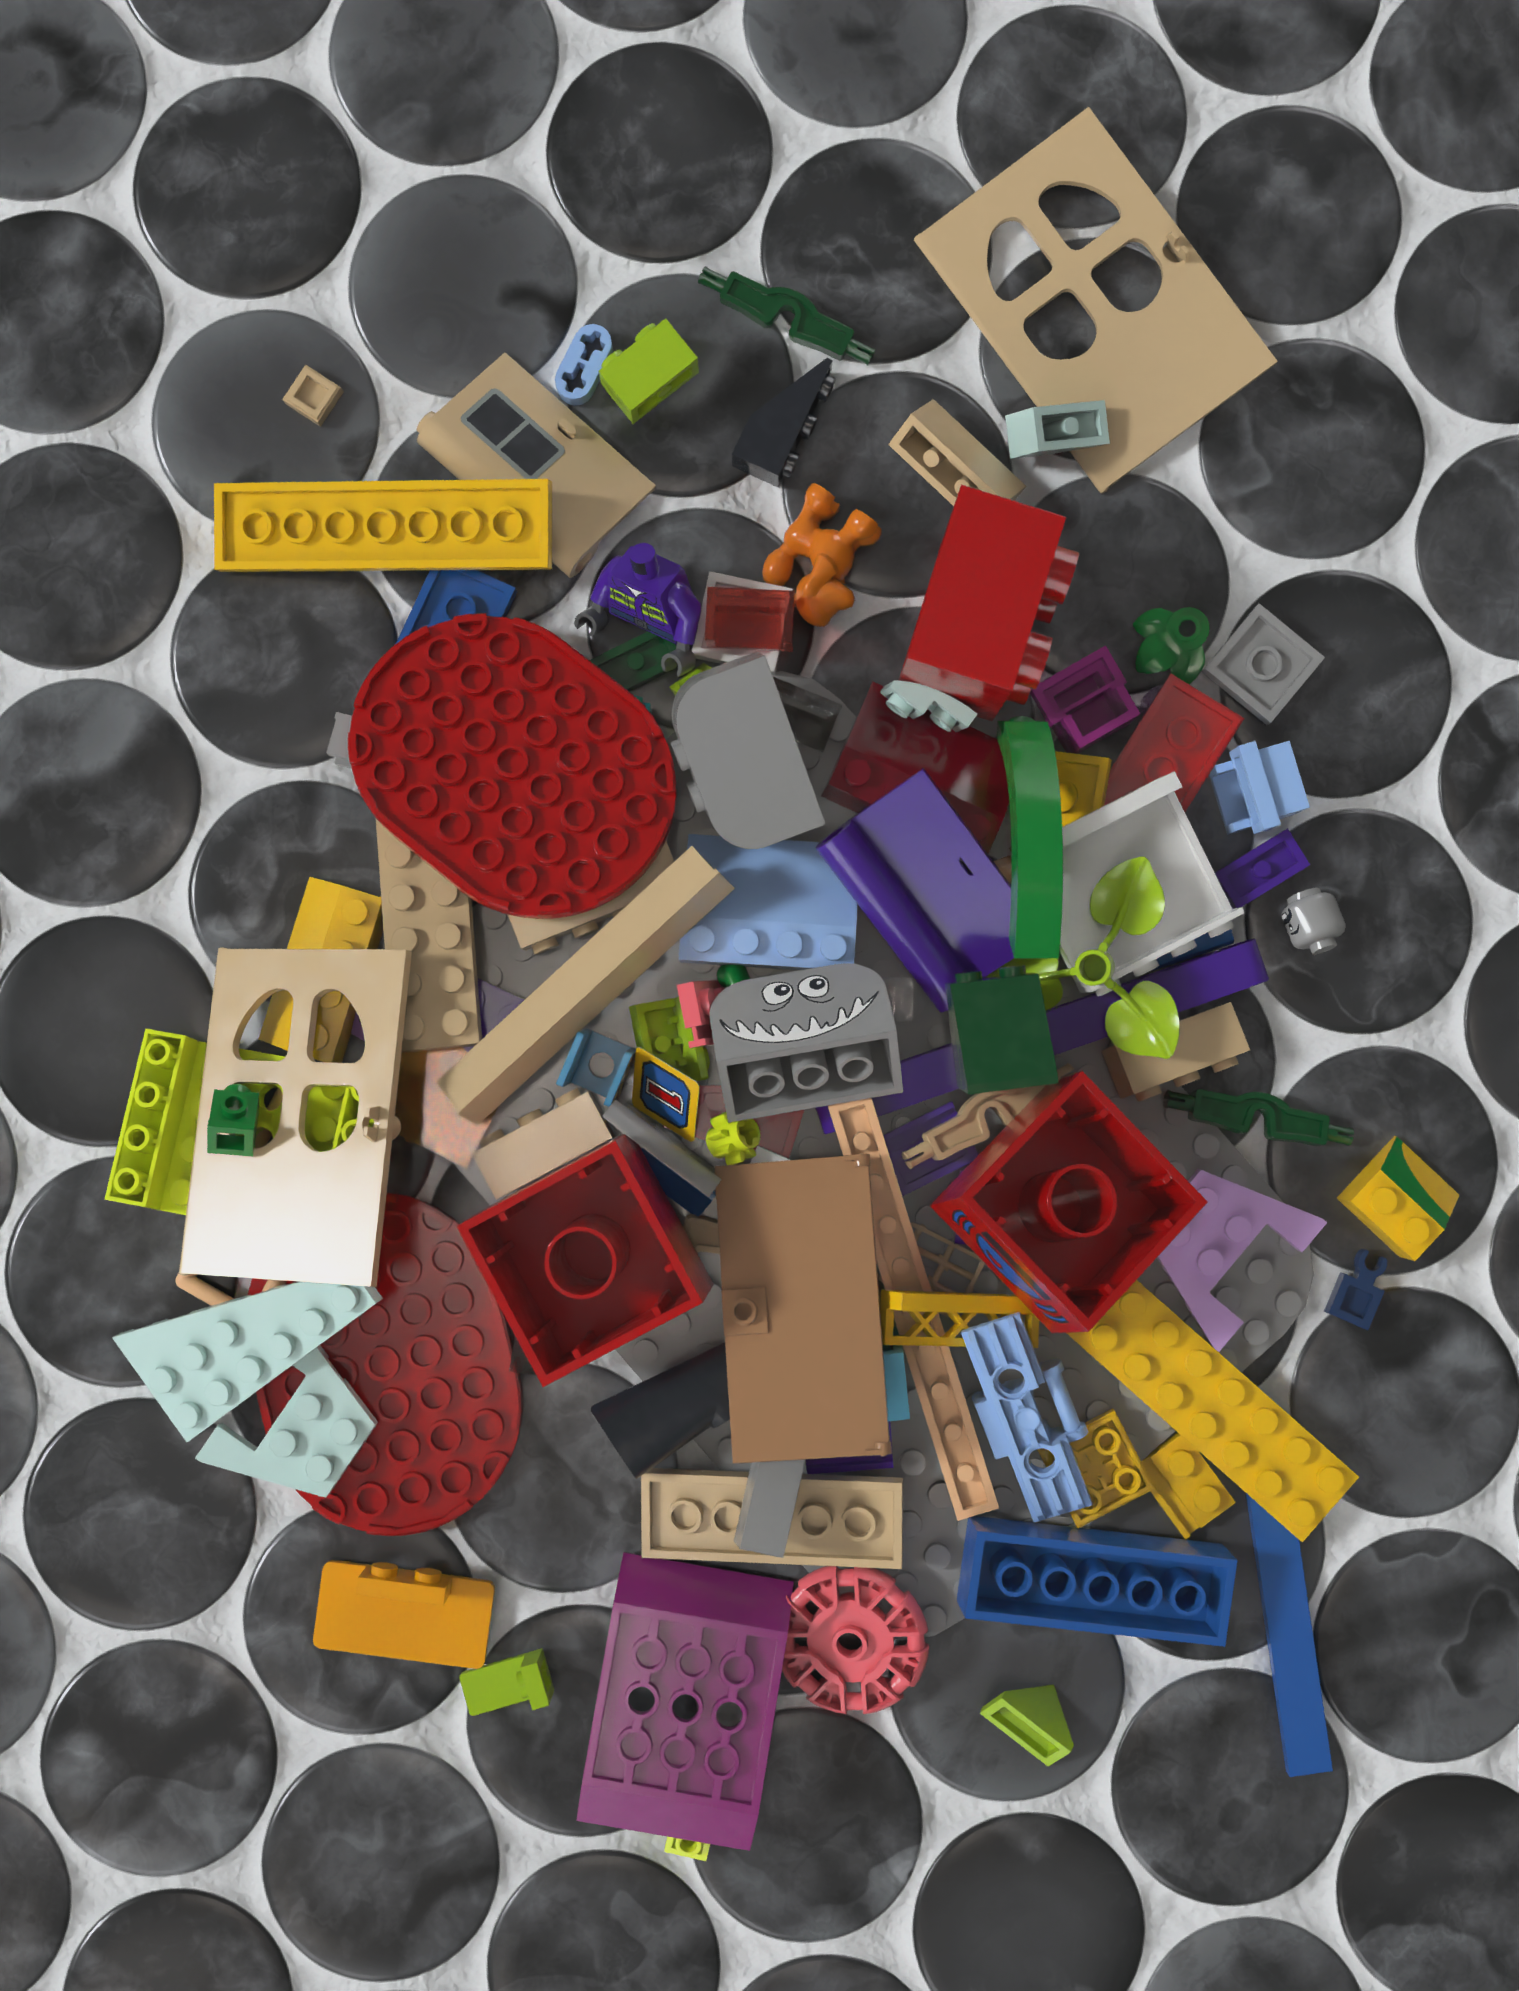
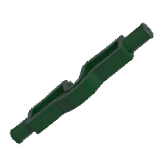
[698,266,876,366]
[1163,1089,1354,1147]

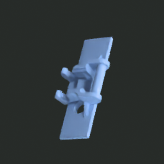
[961,1312,1092,1522]

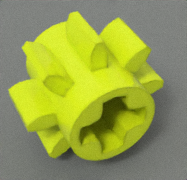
[706,1112,760,1165]

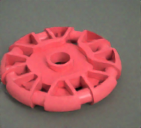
[782,1566,929,1715]

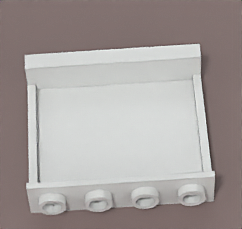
[1011,771,1245,997]

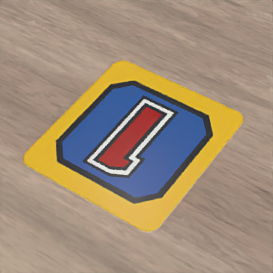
[632,1047,700,1142]

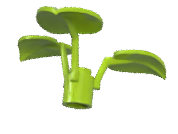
[986,857,1180,1059]

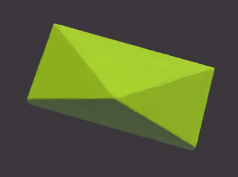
[980,1685,1074,1766]

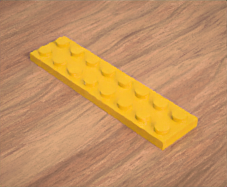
[214,479,552,572]
[1066,1280,1359,1542]

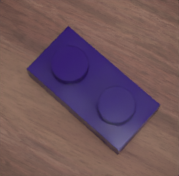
[1215,828,1310,909]

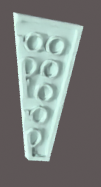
[112,1281,383,1442]

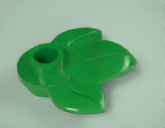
[1133,607,1210,685]

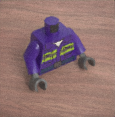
[574,543,701,677]

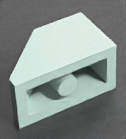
[1005,400,1110,459]

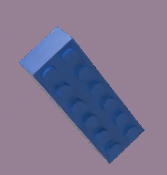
[956,1516,1238,1647]

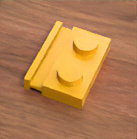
[1141,1432,1236,1540]

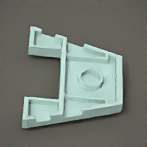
[195,1345,378,1498]

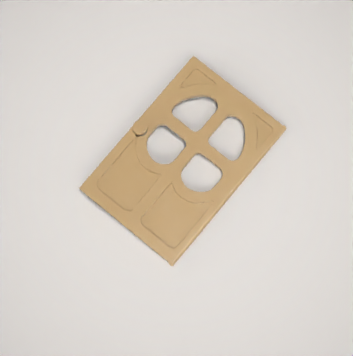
[914,107,1278,494]
[179,947,412,1287]

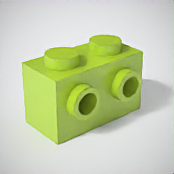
[598,318,699,424]

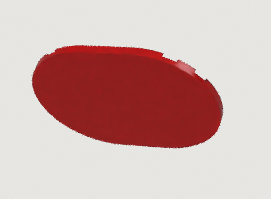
[348,613,677,919]
[248,1192,523,1536]

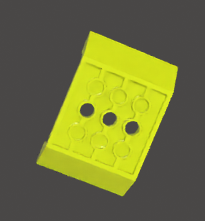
[104,1028,374,1215]

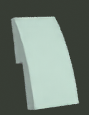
[880,680,977,732]

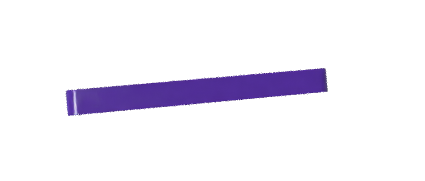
[815,938,1269,1134]

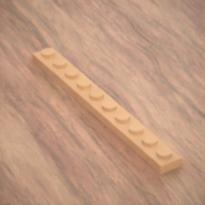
[828,1098,999,1521]

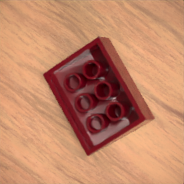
[821,681,1009,862]

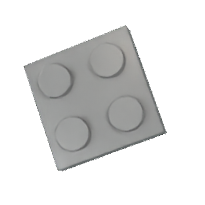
[1201,604,1325,725]

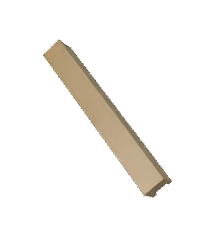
[436,846,735,1126]

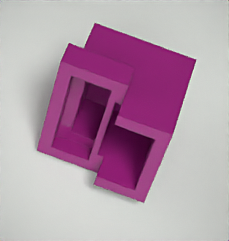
[1030,645,1140,754]

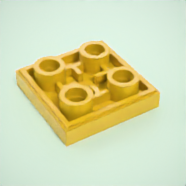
[1037,1408,1155,1528]

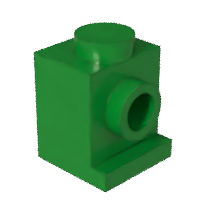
[207,1084,259,1157]

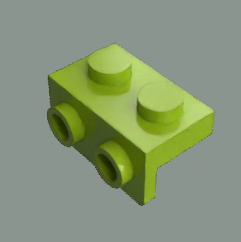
[629,997,710,1082]

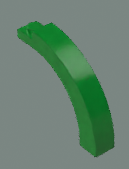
[996,716,1063,958]

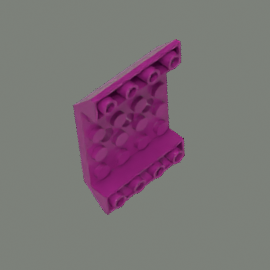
[576,1552,794,1851]

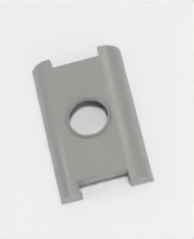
[602,1097,722,1197]

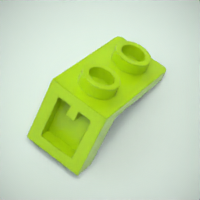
[459,1648,554,1716]

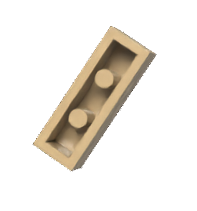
[888,399,1026,506]
[1102,1002,1250,1102]
[471,1088,615,1200]

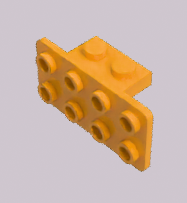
[313,1560,495,1669]

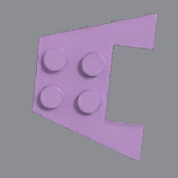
[1157,1169,1327,1352]

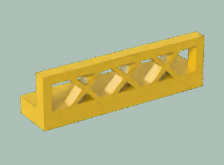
[880,1290,1039,1348]

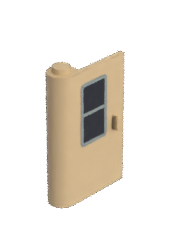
[416,353,656,578]

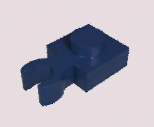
[1324,1248,1388,1330]

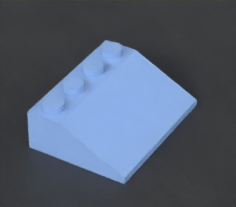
[679,834,857,970]

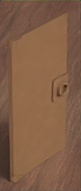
[714,1153,892,1464]

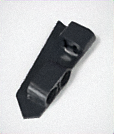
[591,1342,730,1479]

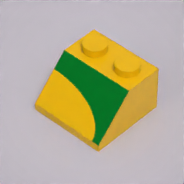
[1337,1136,1459,1261]

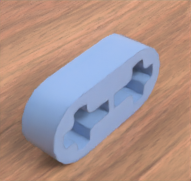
[555,324,613,406]

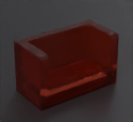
[705,587,796,652]

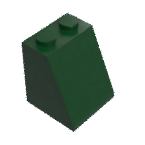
[945,965,1059,1095]

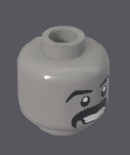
[1282,888,1346,955]

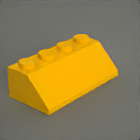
[258,877,384,1063]

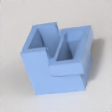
[1209,741,1310,835]

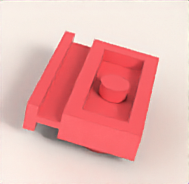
[677,980,725,1048]

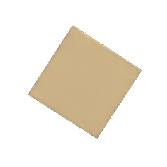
[282,365,344,427]

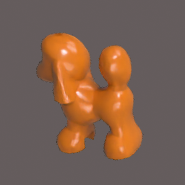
[762,483,882,627]

